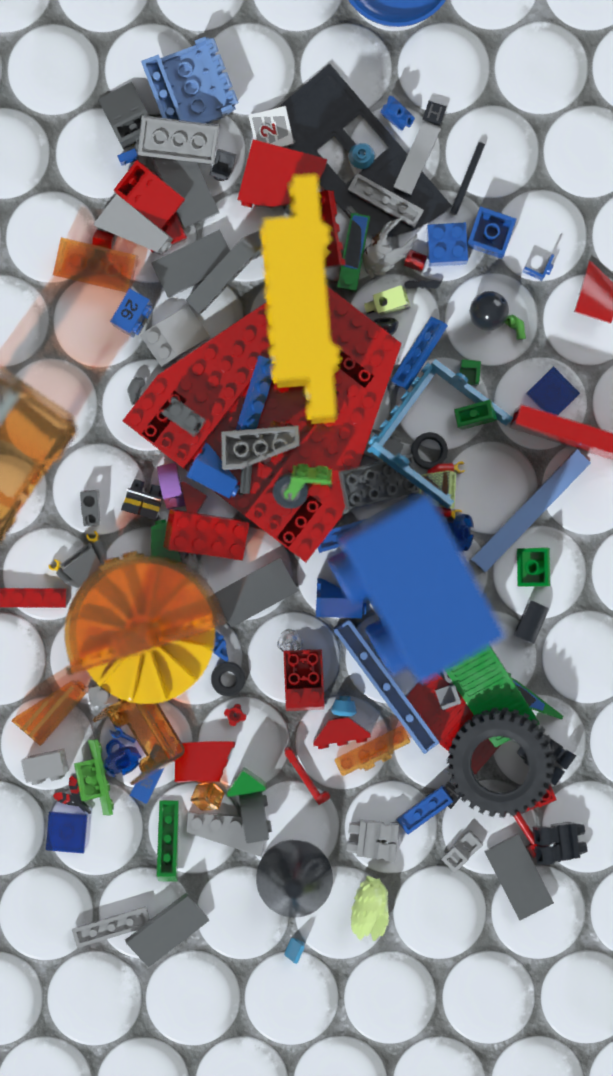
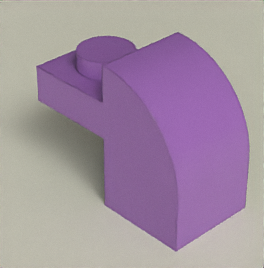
[157,462,186,510]

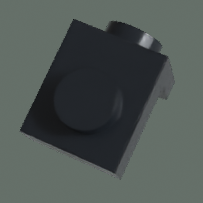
[209,149,237,181]

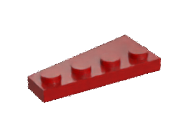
[318,190,346,269]

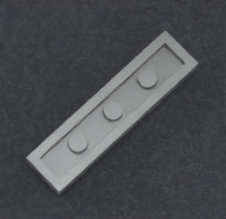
[348,173,424,228]
[72,906,150,948]

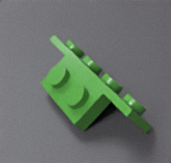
[74,739,114,816]

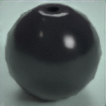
[469,291,509,331]

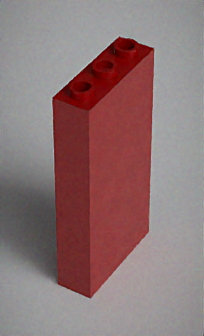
[509,404,613,460]

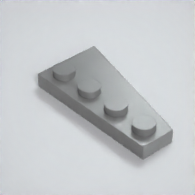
[187,812,263,857]

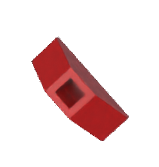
[313,716,371,749]

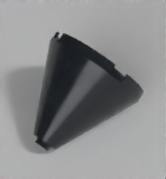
[256,839,333,918]

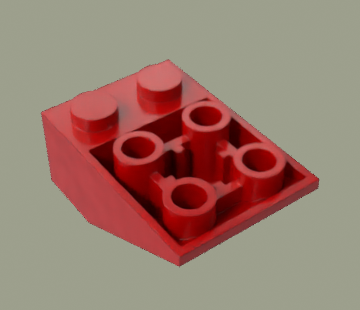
[113,160,185,229]
[283,649,324,711]

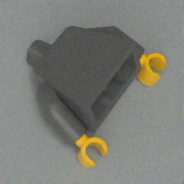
[48,530,107,589]

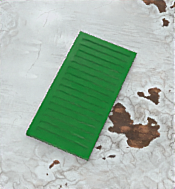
[445,646,540,748]

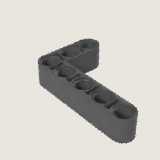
[186,230,263,314]

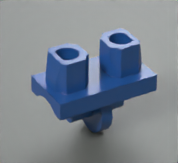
[380,96,415,131]

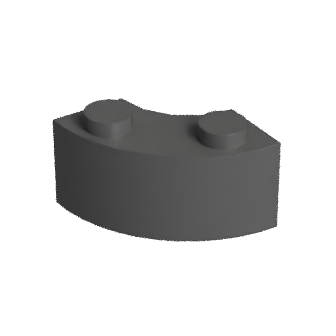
[239,791,272,844]

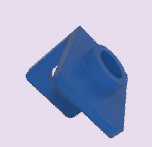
[522,254,555,281]

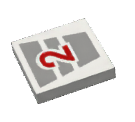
[249,106,294,147]

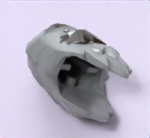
[363,218,418,278]

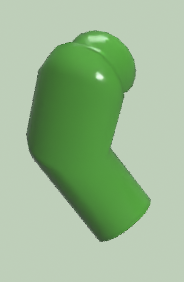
[505,315,526,340]

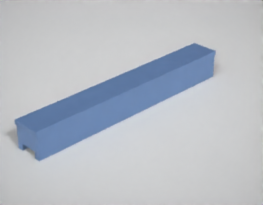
[470,449,591,572]
[334,619,439,754]

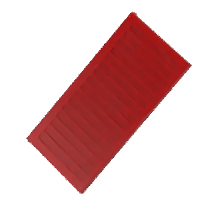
[406,674,502,775]

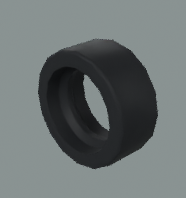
[411,432,448,469]

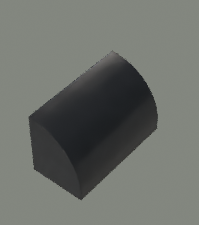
[513,600,549,644]

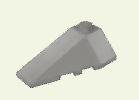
[221,426,300,470]

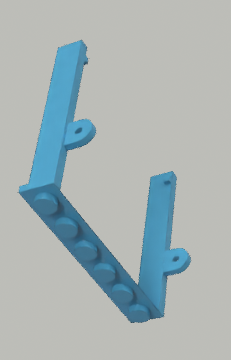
[367,359,513,509]

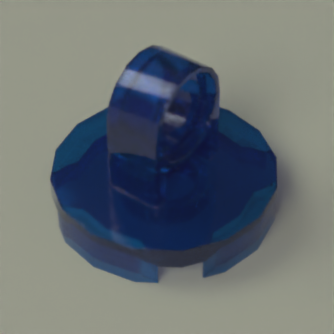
[444,513,474,552]
[103,739,141,777]

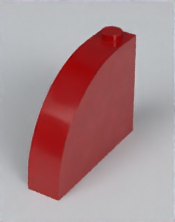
[237,139,328,208]

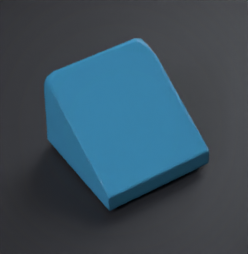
[285,938,305,964]

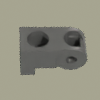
[80,490,100,527]

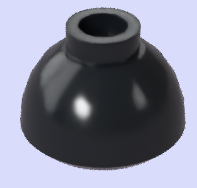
[373,317,399,335]

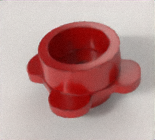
[224,704,246,726]

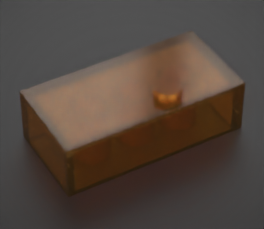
[53,237,139,293]

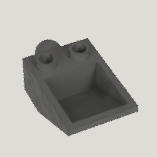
[98,82,149,151]

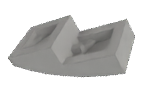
[441,830,483,873]

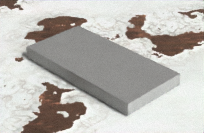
[137,115,219,164]

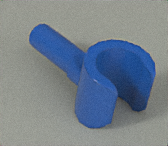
[109,723,136,743]

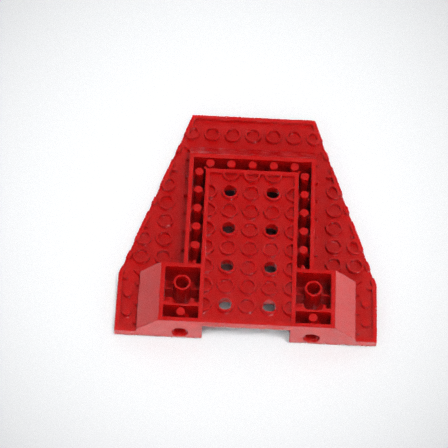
[122,285,402,562]

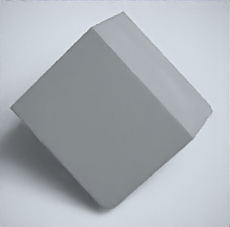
[435,684,461,710]

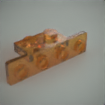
[334,726,410,776]

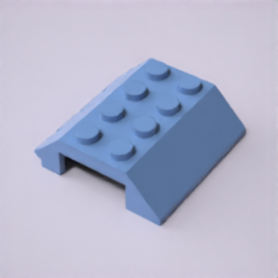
[141,37,239,124]

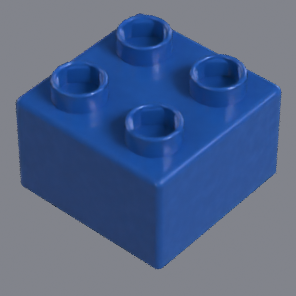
[327,493,505,682]

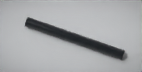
[450,142,485,215]

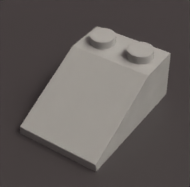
[140,305,210,369]

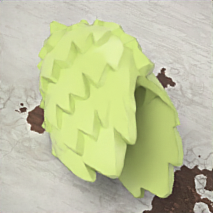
[351,876,389,941]

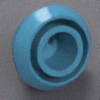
[349,143,375,169]
[331,696,357,716]

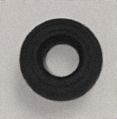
[211,662,246,696]

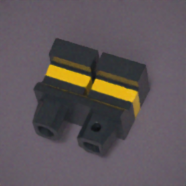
[121,479,163,520]

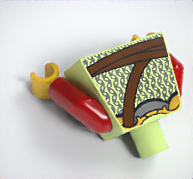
[417,461,465,521]

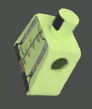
[364,286,411,316]

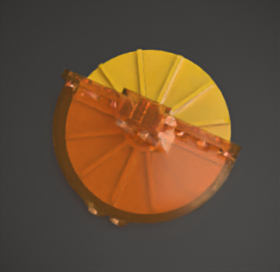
[65,551,227,704]

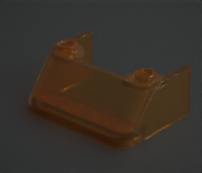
[92,700,185,786]

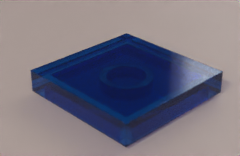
[526,366,580,416]
[46,811,88,854]

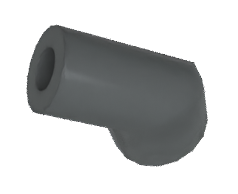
[127,377,145,406]

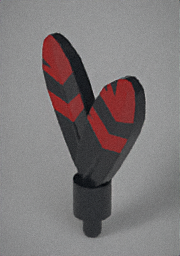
[53,776,91,814]

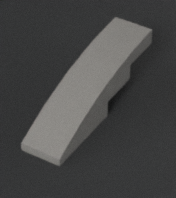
[394,120,441,195]

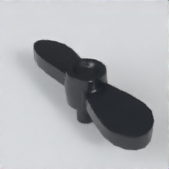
[404,280,441,289]

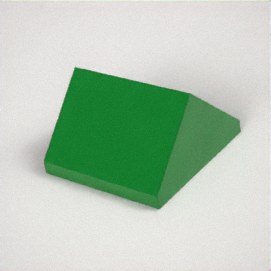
[517,548,550,587]
[227,767,267,797]

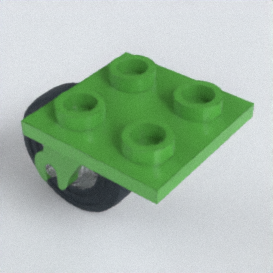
[273,464,332,509]

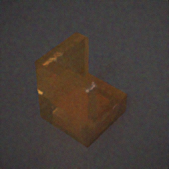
[190,782,225,811]

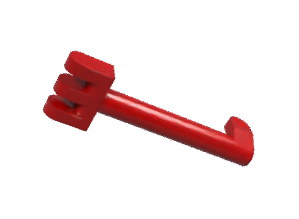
[284,747,330,805]
[513,811,548,858]

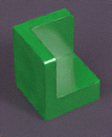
[460,359,481,386]

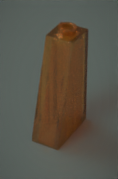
[11,680,88,746]

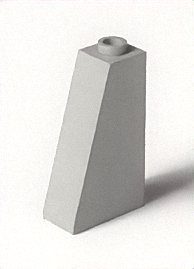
[94,194,173,254]

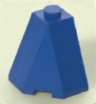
[187,443,240,499]
[316,578,366,618]

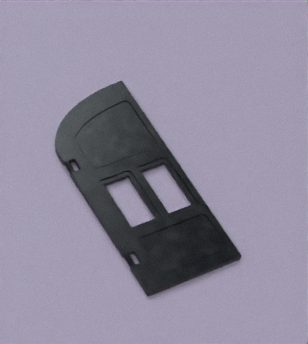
[277,63,452,237]

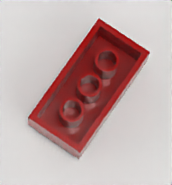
[163,509,249,561]

